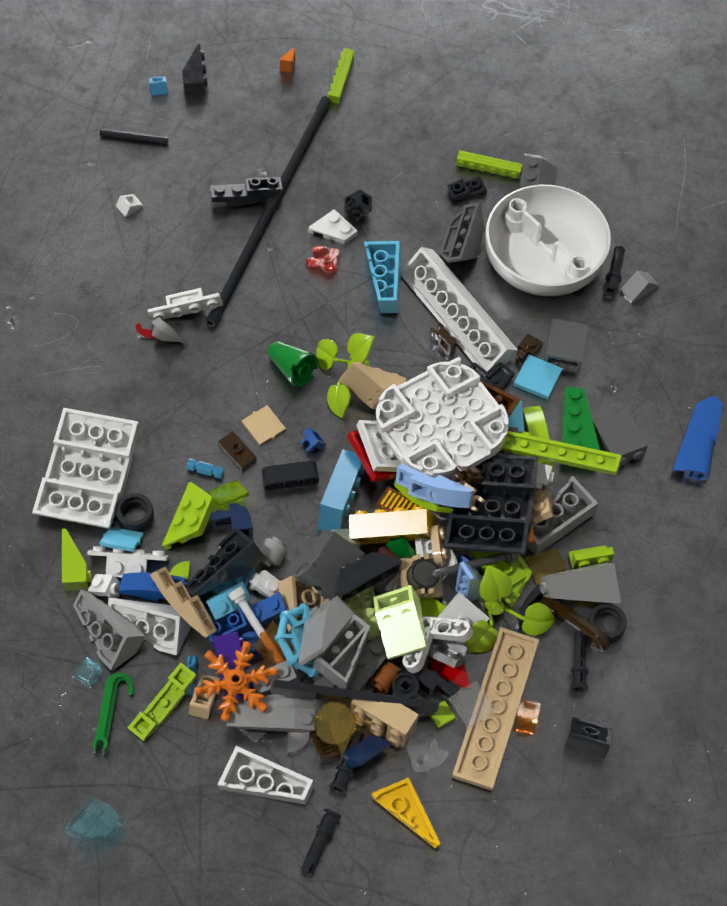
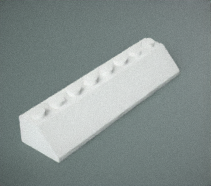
[401,247,518,373]

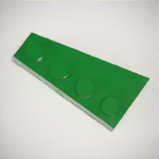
[561,387,600,450]

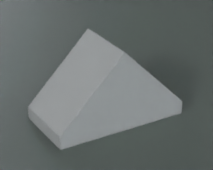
[620,271,659,304]

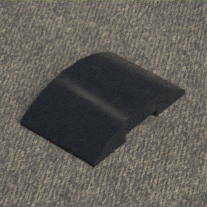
[444,454,539,555]

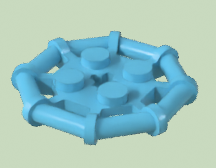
[275,603,320,677]

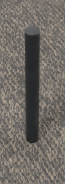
[99,129,169,144]

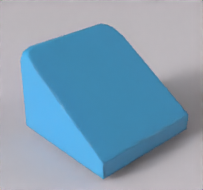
[149,76,168,96]

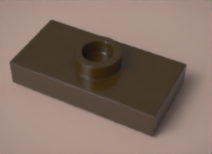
[218,431,257,470]

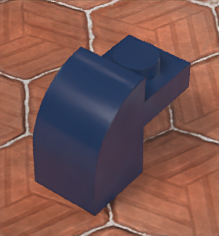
[210,503,253,537]

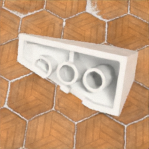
[108,598,190,655]

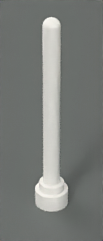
[228,586,284,665]

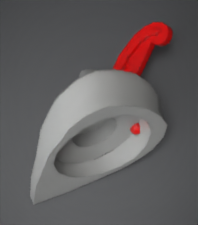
[135,317,188,346]

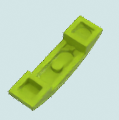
[523,406,554,472]
[128,662,197,741]

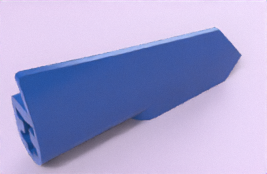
[672,395,723,481]

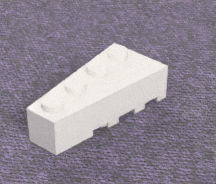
[217,746,315,805]

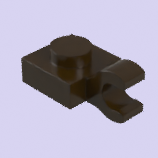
[430,322,457,356]
[515,334,543,364]
[450,466,485,485]

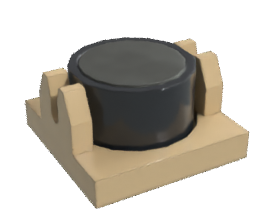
[399,554,443,599]

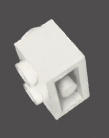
[536,463,554,491]

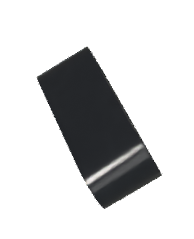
[261,461,320,491]

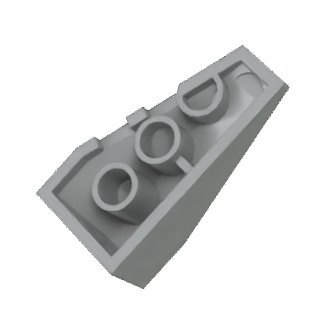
[73,589,145,670]
[226,694,315,734]

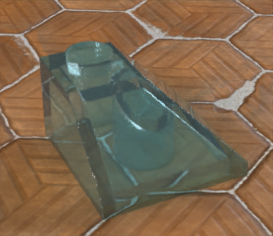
[62,796,126,842]

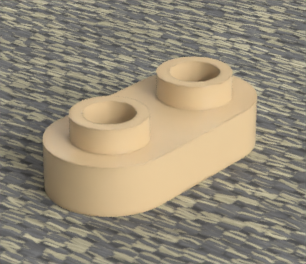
[430,525,449,565]

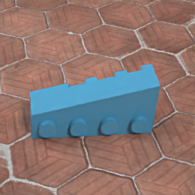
[317,449,365,531]

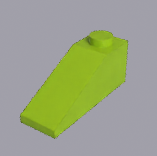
[62,529,92,591]

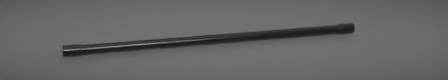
[205,96,331,327]

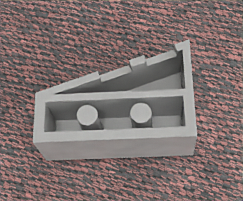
[313,614,370,689]

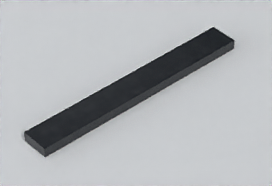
[270,679,439,716]

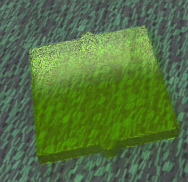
[208,480,250,507]

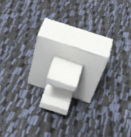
[415,538,433,557]

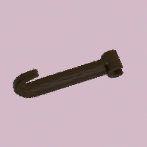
[539,596,609,652]

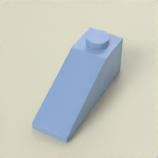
[455,562,484,602]

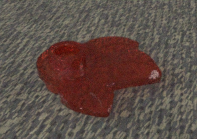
[305,245,340,272]

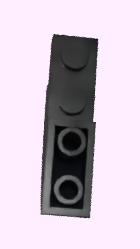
[210,177,282,207]
[396,653,459,703]

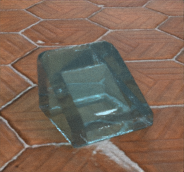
[74,656,103,687]

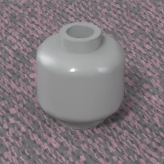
[260,536,287,567]

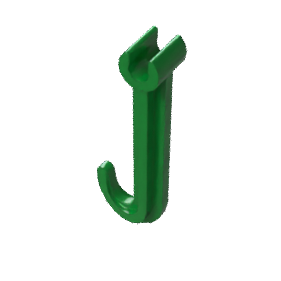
[93,673,134,756]

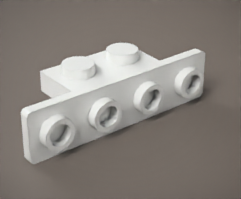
[148,288,223,321]
[87,546,169,577]

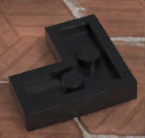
[470,362,515,389]

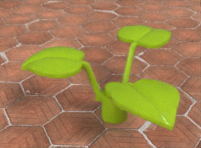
[316,333,375,418]
[466,566,555,653]

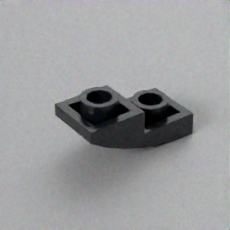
[447,176,487,200]

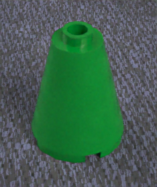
[268,341,319,387]

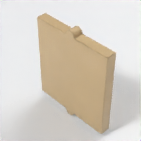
[241,405,286,446]

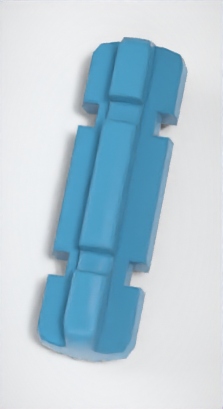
[187,459,224,478]
[185,656,198,696]

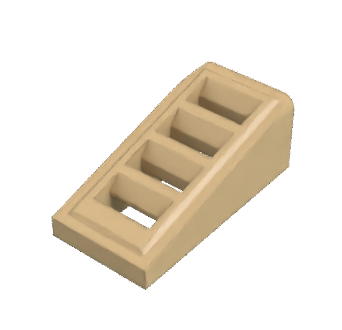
[189,673,221,719]

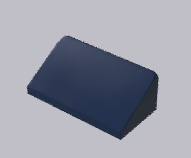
[343,735,390,768]

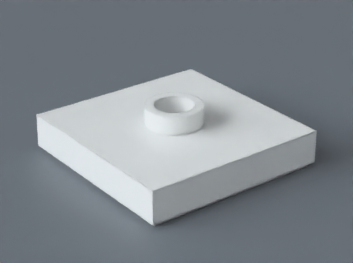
[437,592,490,645]

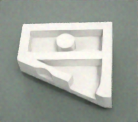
[308,210,358,244]

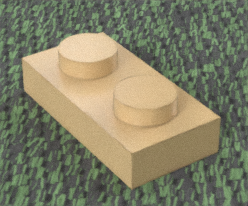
[533,488,553,524]

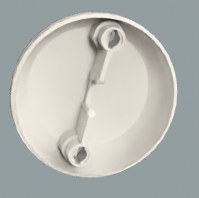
[485,185,611,296]

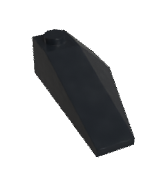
[185,528,266,597]

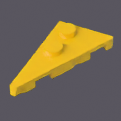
[371,777,441,849]

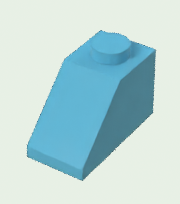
[206,581,252,620]

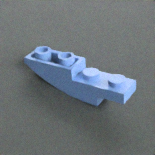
[396,463,473,508]

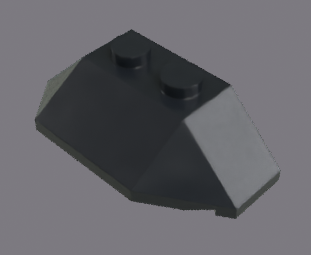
[334,552,402,602]

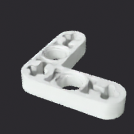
[403,617,473,673]

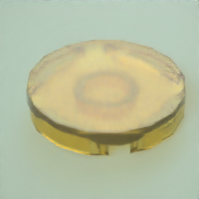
[315,702,356,744]

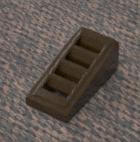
[310,720,341,765]

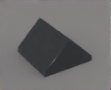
[565,717,613,759]

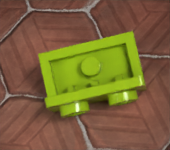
[568,545,614,570]

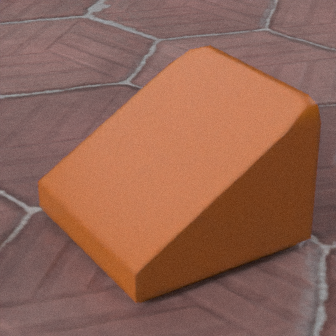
[280,48,296,73]

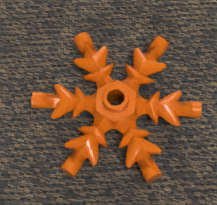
[194,641,277,722]

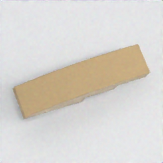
[150,567,218,638]

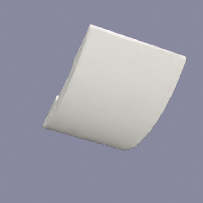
[32,408,139,529]

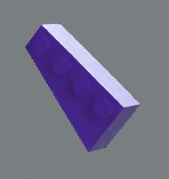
[213,632,254,704]

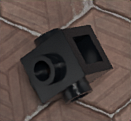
[344,189,372,220]

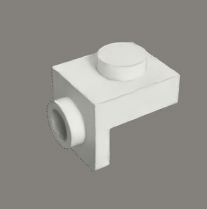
[248,570,280,598]
[88,574,121,599]

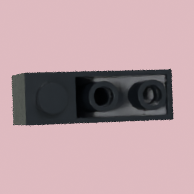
[182,44,208,95]

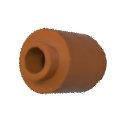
[371,662,401,694]

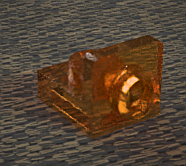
[514,699,541,734]

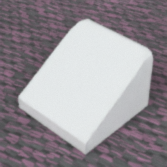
[116,194,143,216]

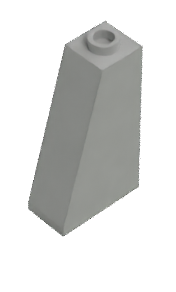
[540,562,621,604]

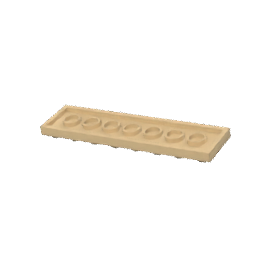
[452,627,539,791]

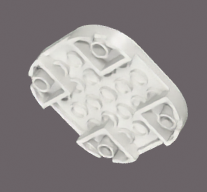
[376,362,508,479]

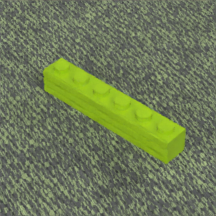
[328,48,354,104]
[456,150,522,179]

